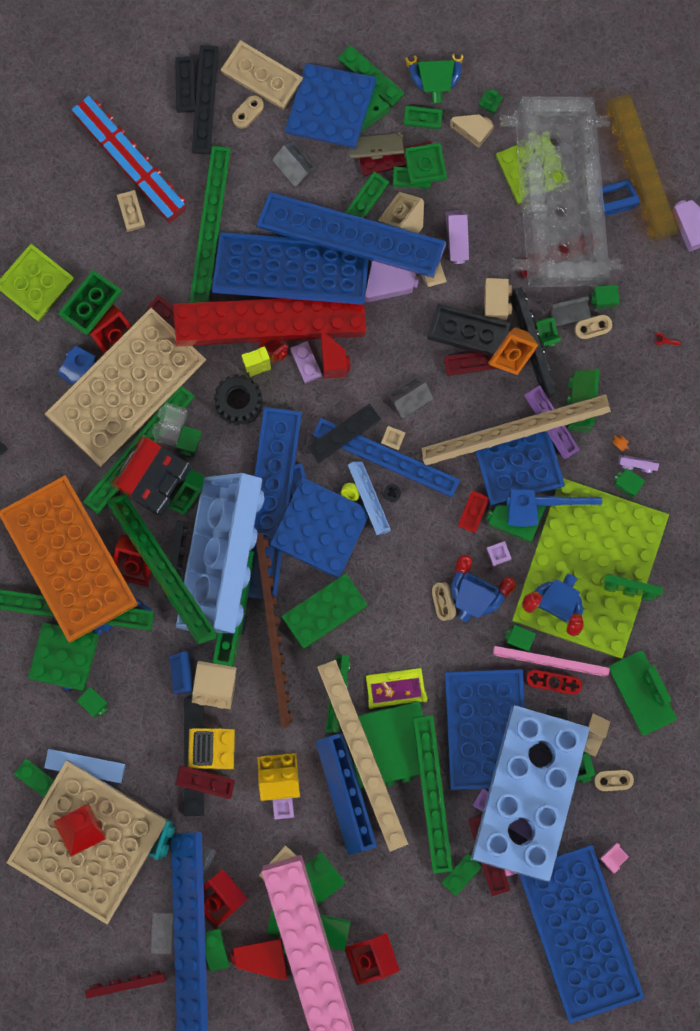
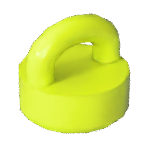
[341,483,360,502]

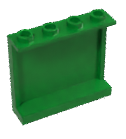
[353,702,423,792]

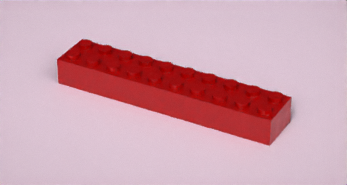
[173,298,366,347]

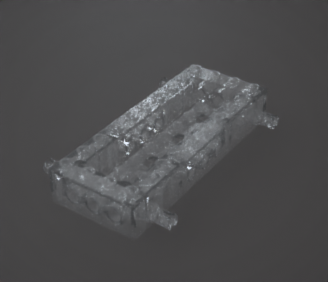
[499,96,623,287]

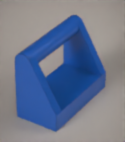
[593,179,640,217]
[170,652,193,695]

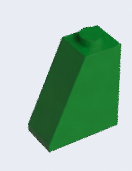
[486,506,546,544]

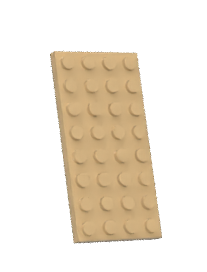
[45,308,206,467]

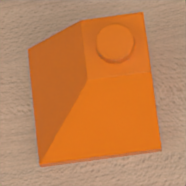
[489,327,538,375]

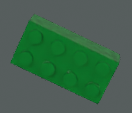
[282,574,368,650]

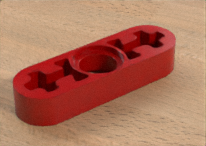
[526,670,582,695]

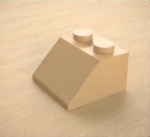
[192,661,237,709]

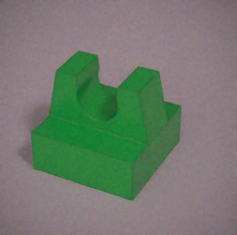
[478,89,503,114]

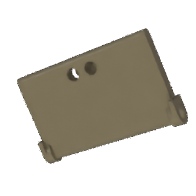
[348,132,404,159]

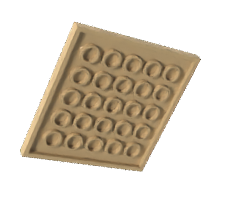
[7,760,167,924]

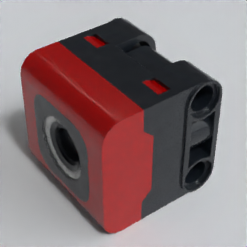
[110,437,193,516]

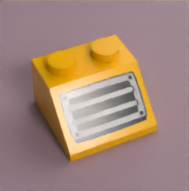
[188,729,235,769]

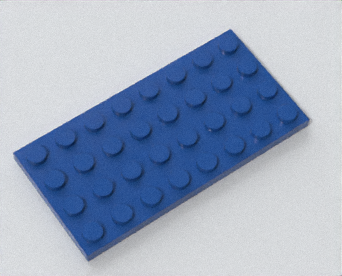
[212,232,368,305]
[519,845,645,1024]

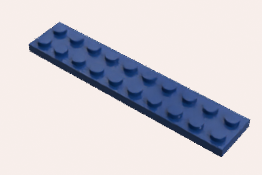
[257,192,446,278]
[248,407,302,600]
[171,832,208,1031]

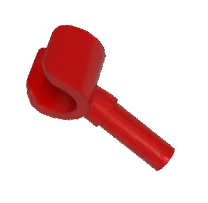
[654,333,680,346]

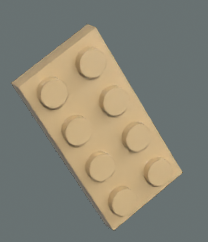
[221,40,303,110]

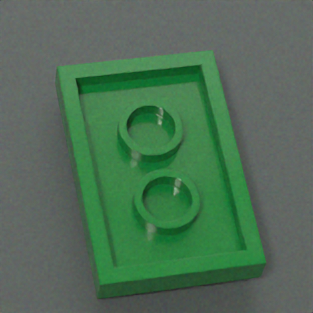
[600,574,664,602]

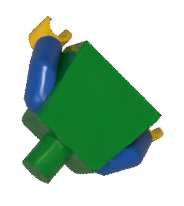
[406,54,463,103]

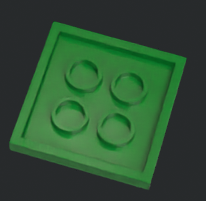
[28,622,100,692]

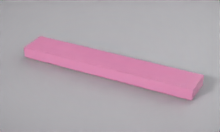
[492,646,610,677]

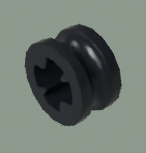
[384,484,401,502]

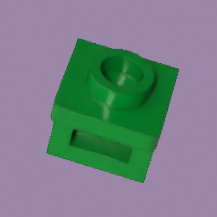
[534,316,561,347]

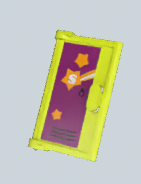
[366,668,428,710]

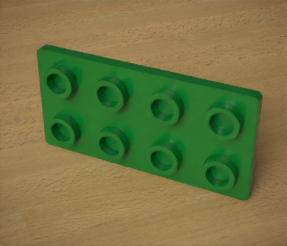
[608,650,677,736]
[267,908,350,954]

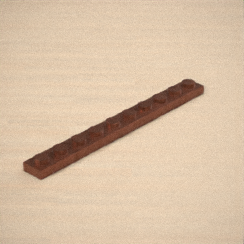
[256,533,293,728]

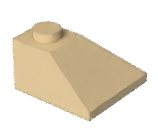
[378,192,424,234]

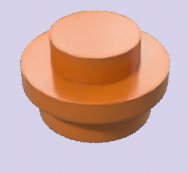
[612,435,629,452]

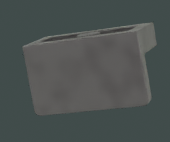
[273,142,318,187]
[550,296,591,328]
[386,375,433,418]

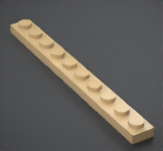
[422,394,611,465]
[317,660,408,852]

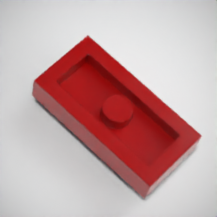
[457,491,489,534]

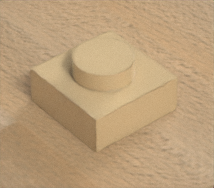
[381,426,405,451]

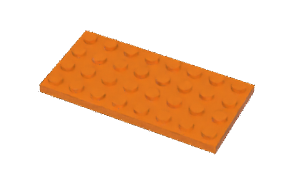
[0,475,138,643]

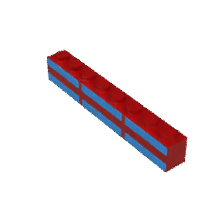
[71,96,186,224]

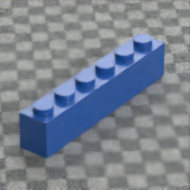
[315,733,377,856]

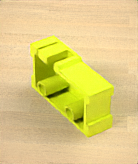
[241,346,271,377]

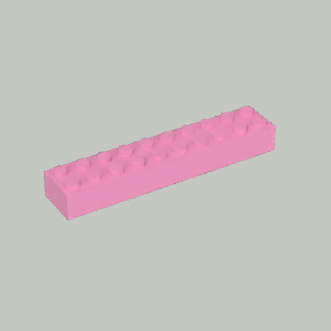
[262,855,355,1031]

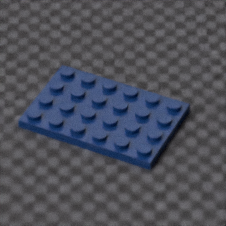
[445,669,525,790]

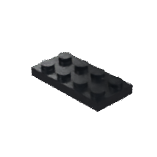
[427,304,511,357]

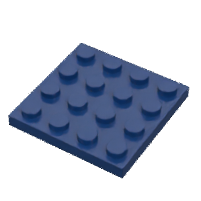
[285,63,377,148]
[470,427,565,506]
[269,477,369,579]

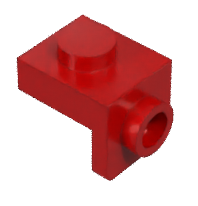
[258,341,288,364]

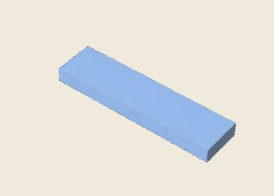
[348,461,391,535]
[44,749,125,783]

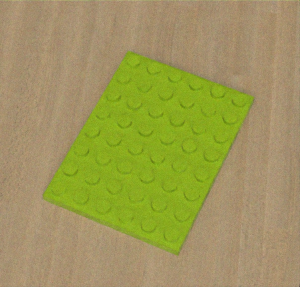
[512,478,669,659]

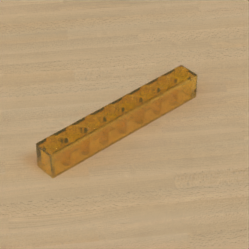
[605,94,678,242]

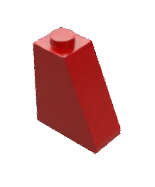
[230,939,288,980]

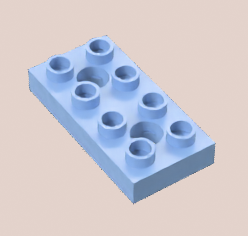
[176,473,264,633]
[470,705,590,882]

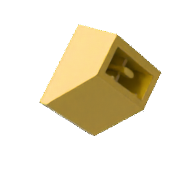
[257,753,300,801]

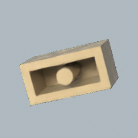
[484,278,512,320]

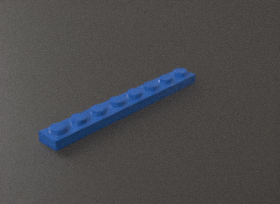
[313,418,460,498]

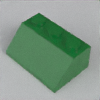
[58,270,123,335]
[566,369,600,433]
[305,852,346,906]

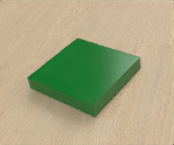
[404,142,447,186]

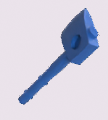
[57,345,97,385]
[506,490,602,527]

